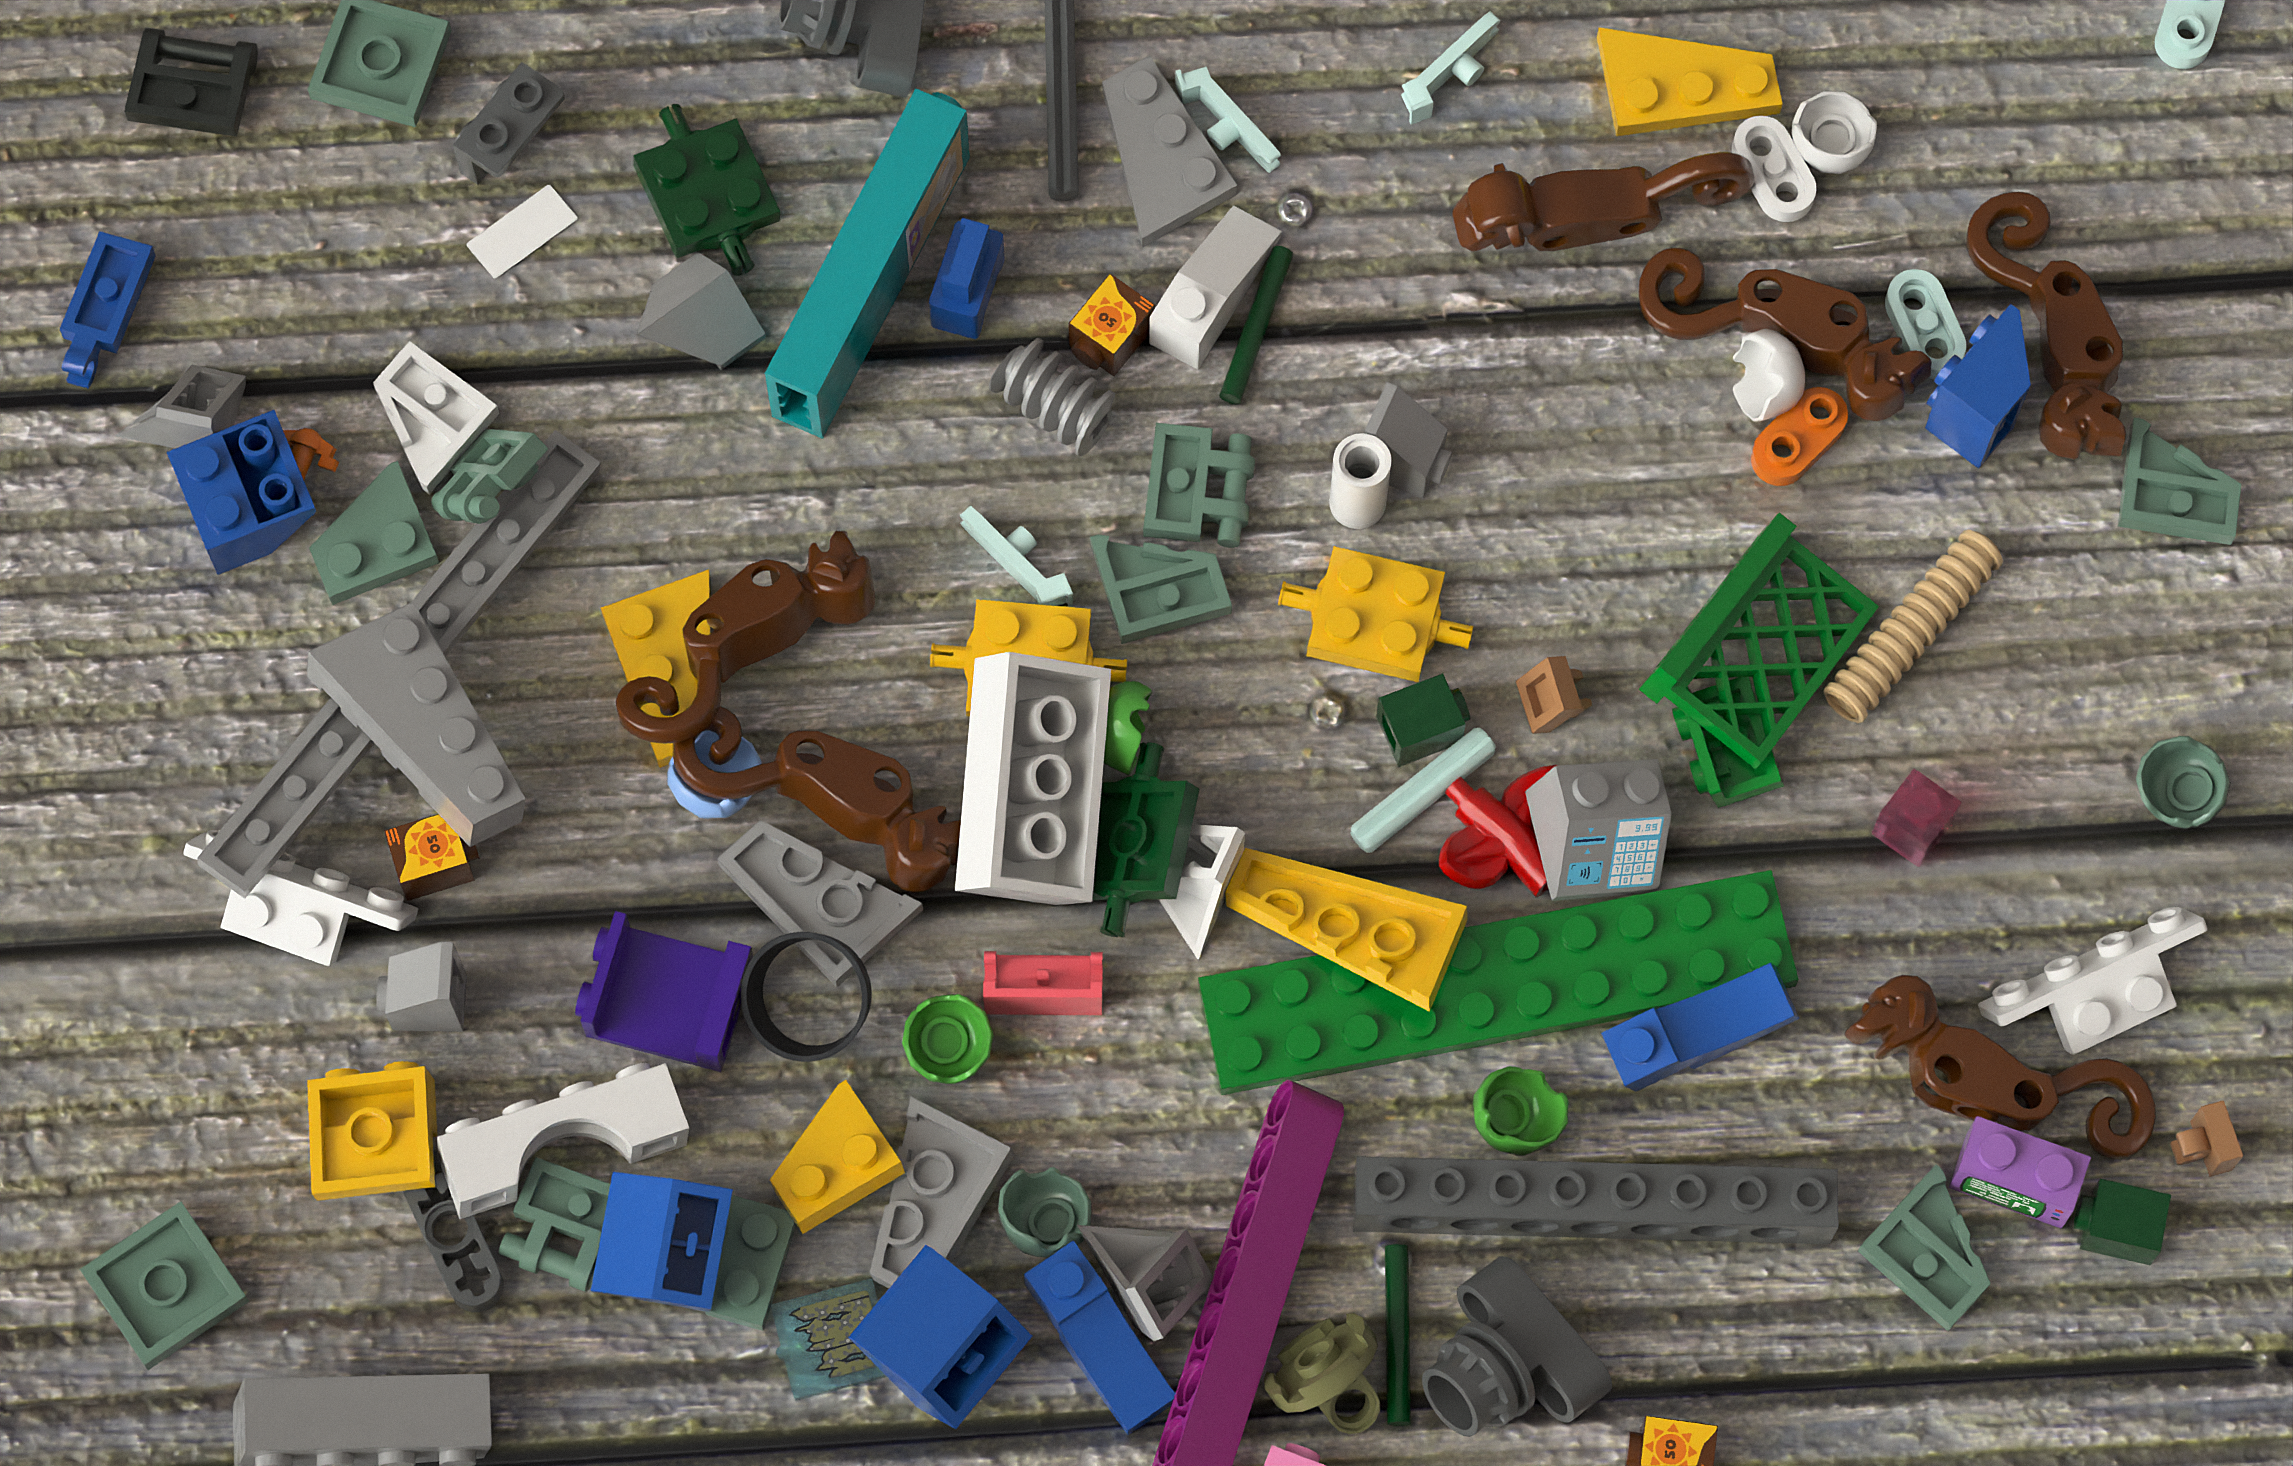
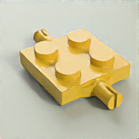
[1278,546,1474,682]
[930,599,1128,717]

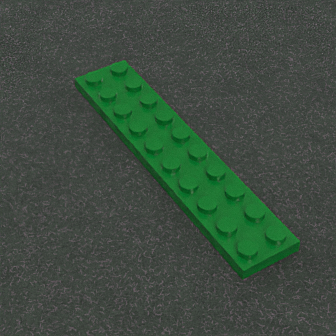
[1198,870,1799,1095]

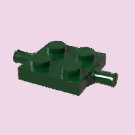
[633,104,780,276]
[1092,742,1200,938]

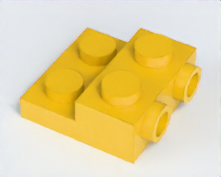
[307,1061,438,1201]

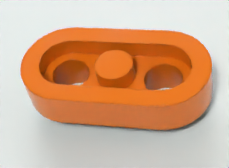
[1751,387,1848,486]

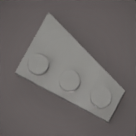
[1102,55,1237,248]
[717,820,923,987]
[870,1096,1015,1288]

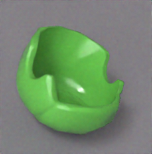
[1104,681,1152,775]
[902,994,994,1084]
[1473,1066,1569,1156]

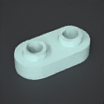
[2155,0,2225,69]
[1885,269,1966,379]

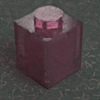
[1871,768,1962,867]

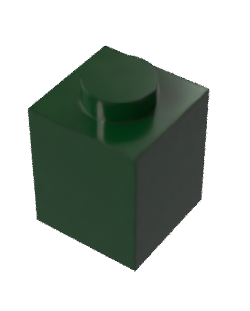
[1376,673,1470,767]
[2074,1178,2171,1266]

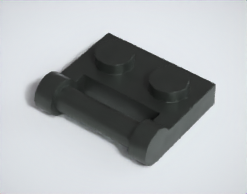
[124,27,258,137]

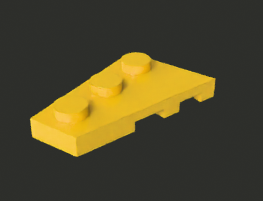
[1597,27,1783,136]
[601,569,712,768]

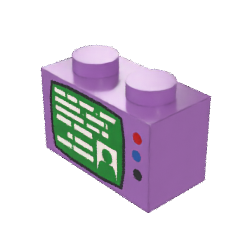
[1948,1116,2091,1229]

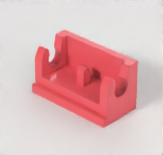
[983,951,1103,1015]

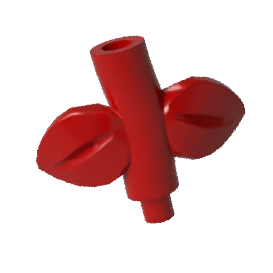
[1439,765,1557,898]

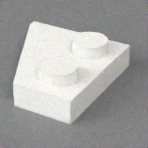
[373,341,500,495]

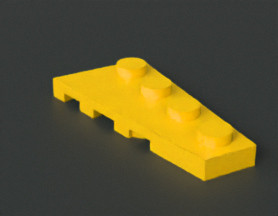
[1225,848,1468,1012]

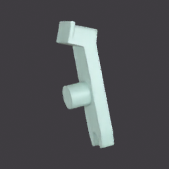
[1401,11,1501,125]
[1175,67,1281,173]
[960,506,1073,607]

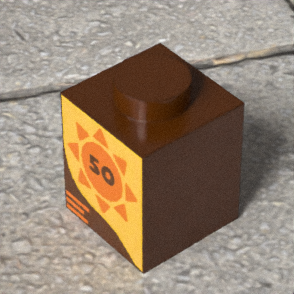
[1069,273,1155,376]
[384,814,480,901]
[1625,1415,1718,1466]

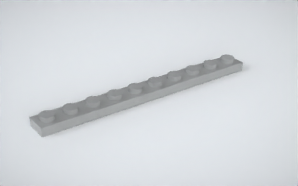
[197,430,601,899]

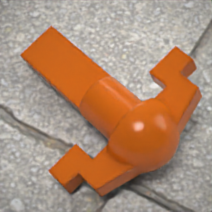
[283,428,339,480]

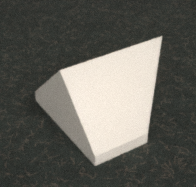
[1158,824,1245,961]

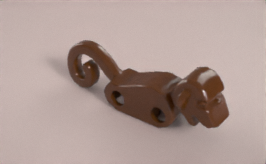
[1453,152,1755,252]
[1966,192,2126,459]
[1639,247,1932,422]
[616,531,875,744]
[672,706,961,892]
[1845,974,2156,1159]

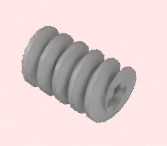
[989,338,1116,456]

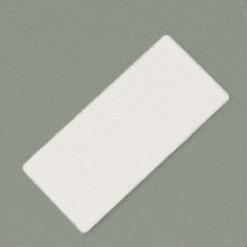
[466,185,578,278]

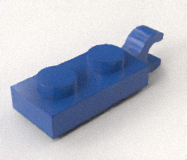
[60,231,156,389]

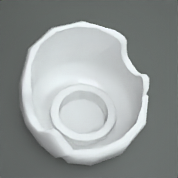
[1791,91,1877,174]
[1733,328,1805,422]

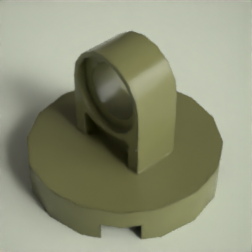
[1264,1313,1380,1434]

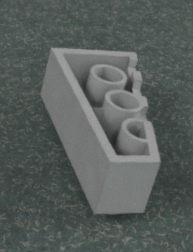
[307,602,526,847]
[233,1374,492,1466]

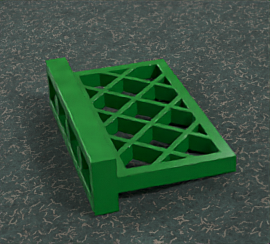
[1639,512,1879,769]

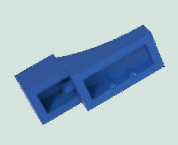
[1601,963,1800,1092]
[1024,1240,1175,1435]

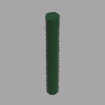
[1219,246,1294,404]
[1385,1244,1411,1426]

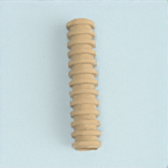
[1823,529,2003,723]

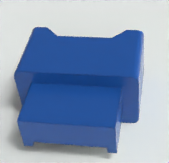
[929,218,1005,339]

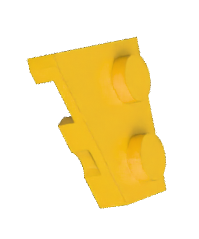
[770,1080,905,1234]

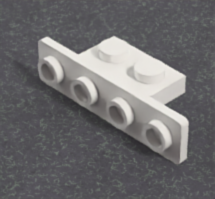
[183,830,418,966]
[1978,907,2208,1055]

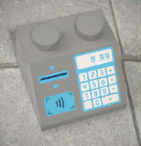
[1525,759,1672,901]

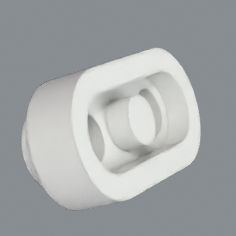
[1732,116,1816,222]

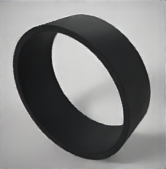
[741,932,872,1062]

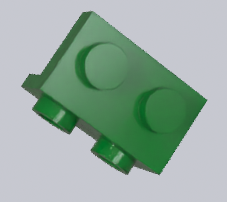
[1672,677,1784,808]

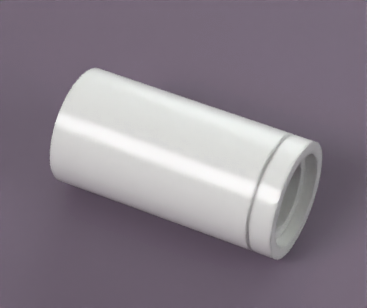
[1329,433,1391,529]

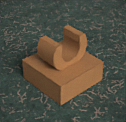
[1516,656,1592,734]
[2170,1100,2243,1177]

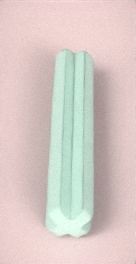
[1350,727,1496,853]

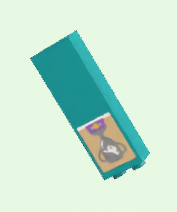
[765,88,970,439]

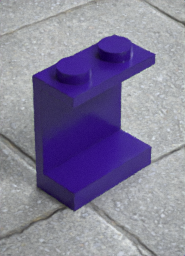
[575,911,753,1073]

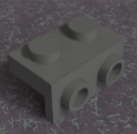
[453,62,565,185]

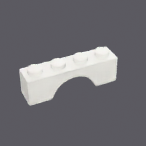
[437,1063,689,1219]

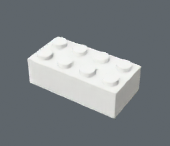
[955,652,1111,905]

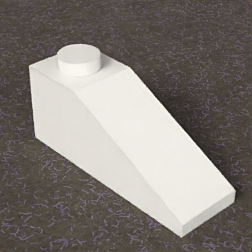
[1149,206,1282,370]

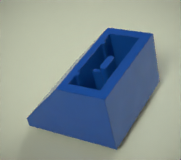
[1925,304,2031,469]
[167,410,317,575]
[591,1172,733,1312]
[848,1245,1033,1429]

